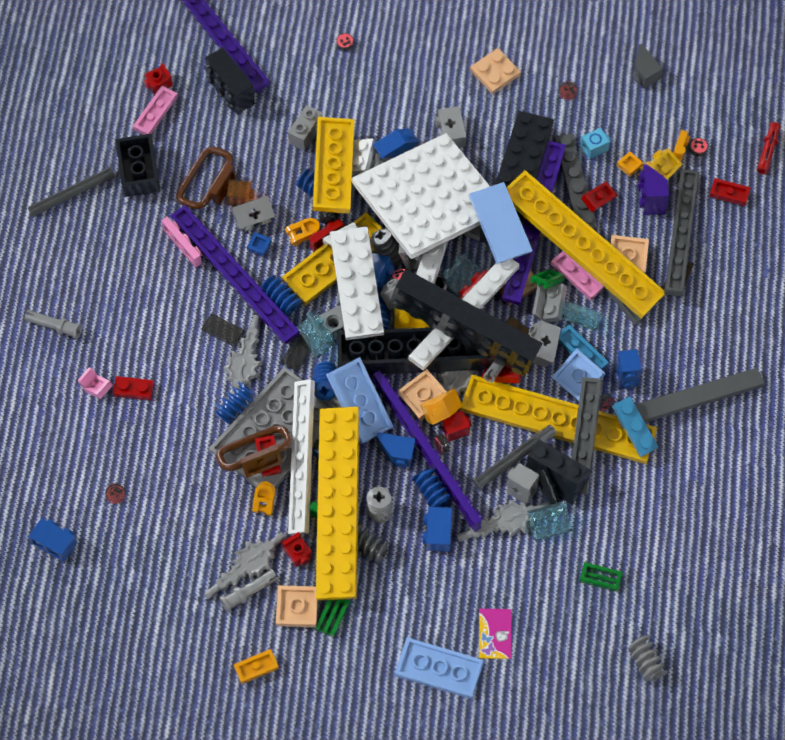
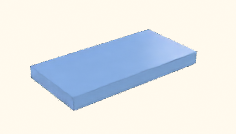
[469,182,532,264]
[326,358,394,444]
[395,637,484,699]

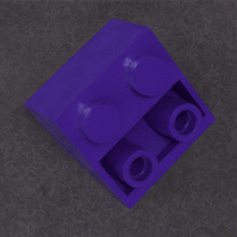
[638,164,669,215]

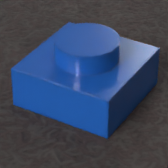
[247,232,272,257]

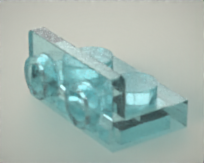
[297,312,335,358]

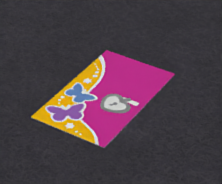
[479,609,511,659]

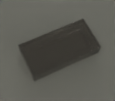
[202,313,244,347]
[281,331,317,372]

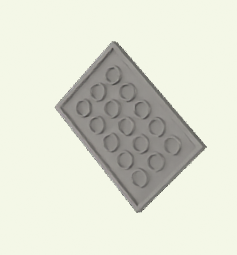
[209,367,339,489]

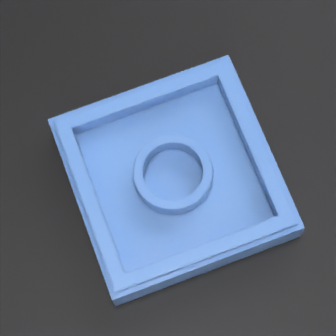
[552,349,606,401]

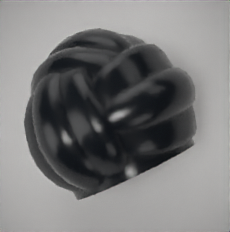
[319,211,338,224]

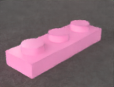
[133,86,178,135]
[161,217,202,268]
[551,251,604,301]

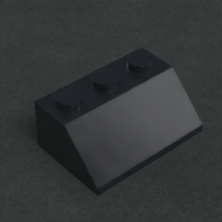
[525,439,593,505]

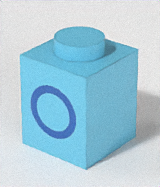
[580,128,611,160]

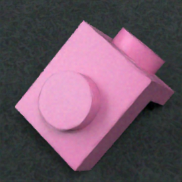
[78,367,113,399]

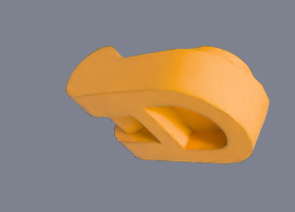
[673,129,691,162]
[285,218,320,246]
[252,481,275,516]

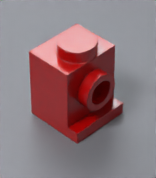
[143,63,173,95]
[282,532,312,567]

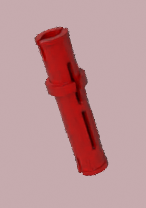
[756,122,781,175]

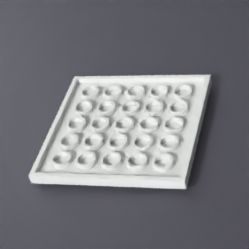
[352,133,490,259]

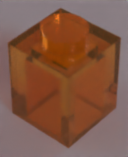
[227,180,255,206]

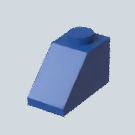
[373,128,419,159]
[376,432,415,468]

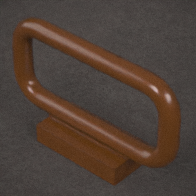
[176,146,237,209]
[215,425,293,478]

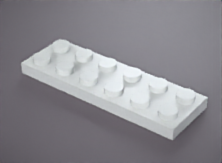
[330,227,384,340]

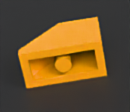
[420,388,462,425]

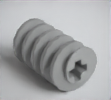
[366,487,392,523]
[628,635,668,681]

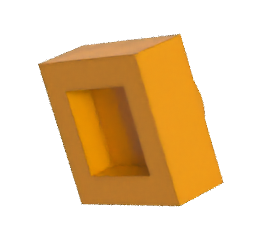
[617,151,643,177]

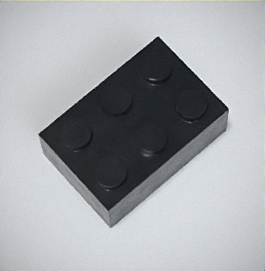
[204,47,255,115]
[115,133,161,197]

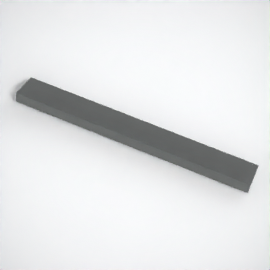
[664,169,699,297]
[615,368,765,430]

